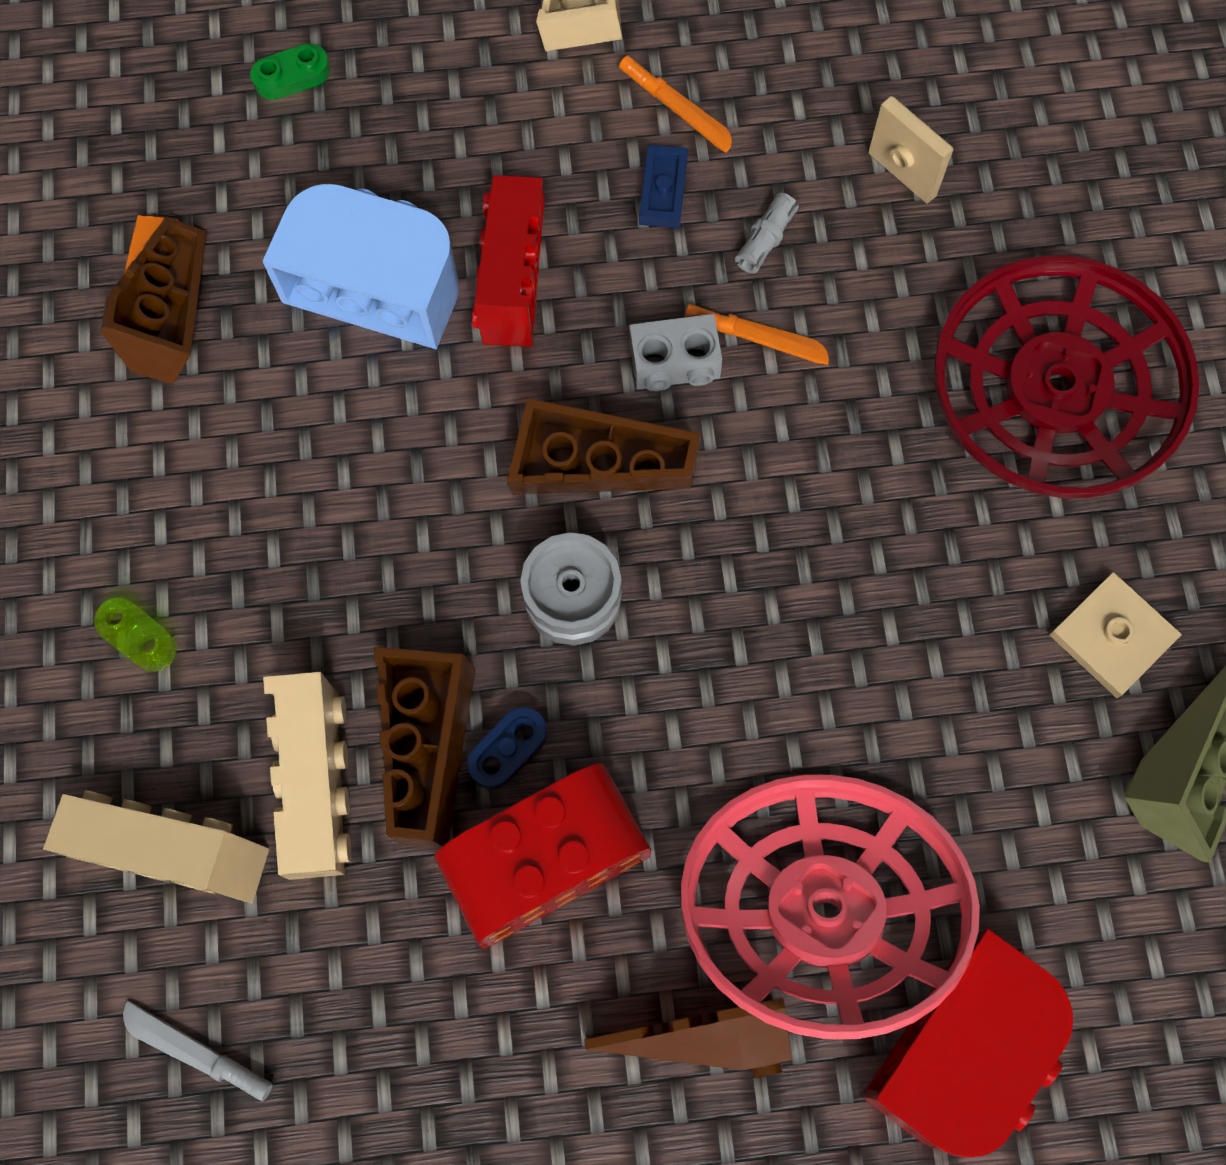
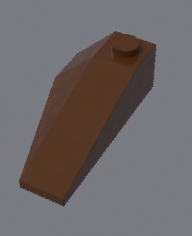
[101,216,206,385]
[584,998,792,1078]

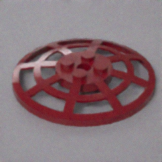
[934,256,1200,498]

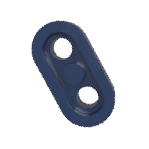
[468,707,547,790]

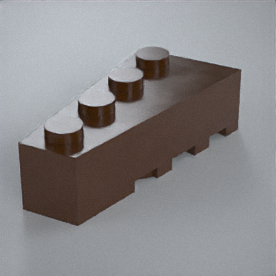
[507,398,701,495]
[374,647,476,849]

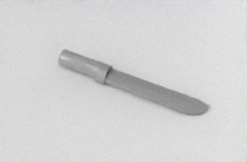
[123,1000,273,1101]

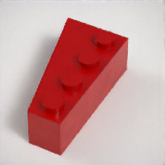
[472,175,545,347]

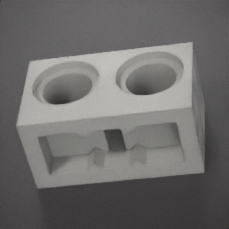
[629,314,722,391]

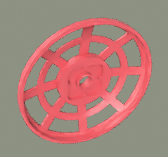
[681,775,980,1039]

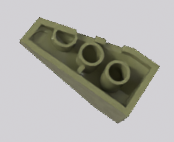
[1124,666,1226,863]

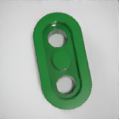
[250,43,331,100]

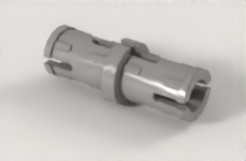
[735,193,799,274]

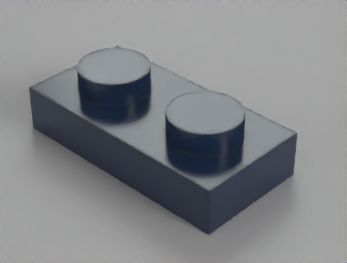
[639,145,688,229]

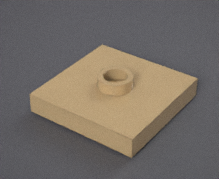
[868,96,954,204]
[1050,572,1182,699]

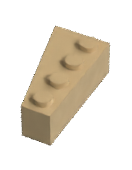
[536,0,623,51]
[263,672,352,880]
[43,790,269,904]

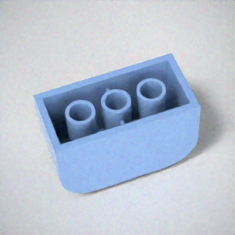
[262,184,459,350]

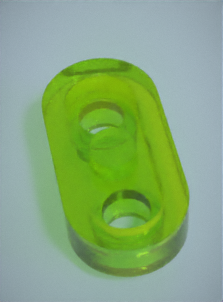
[94,597,177,672]

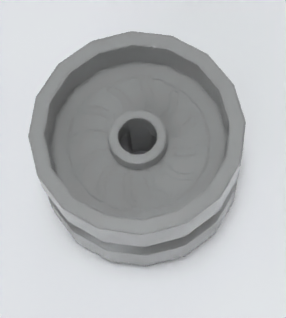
[520,532,622,646]

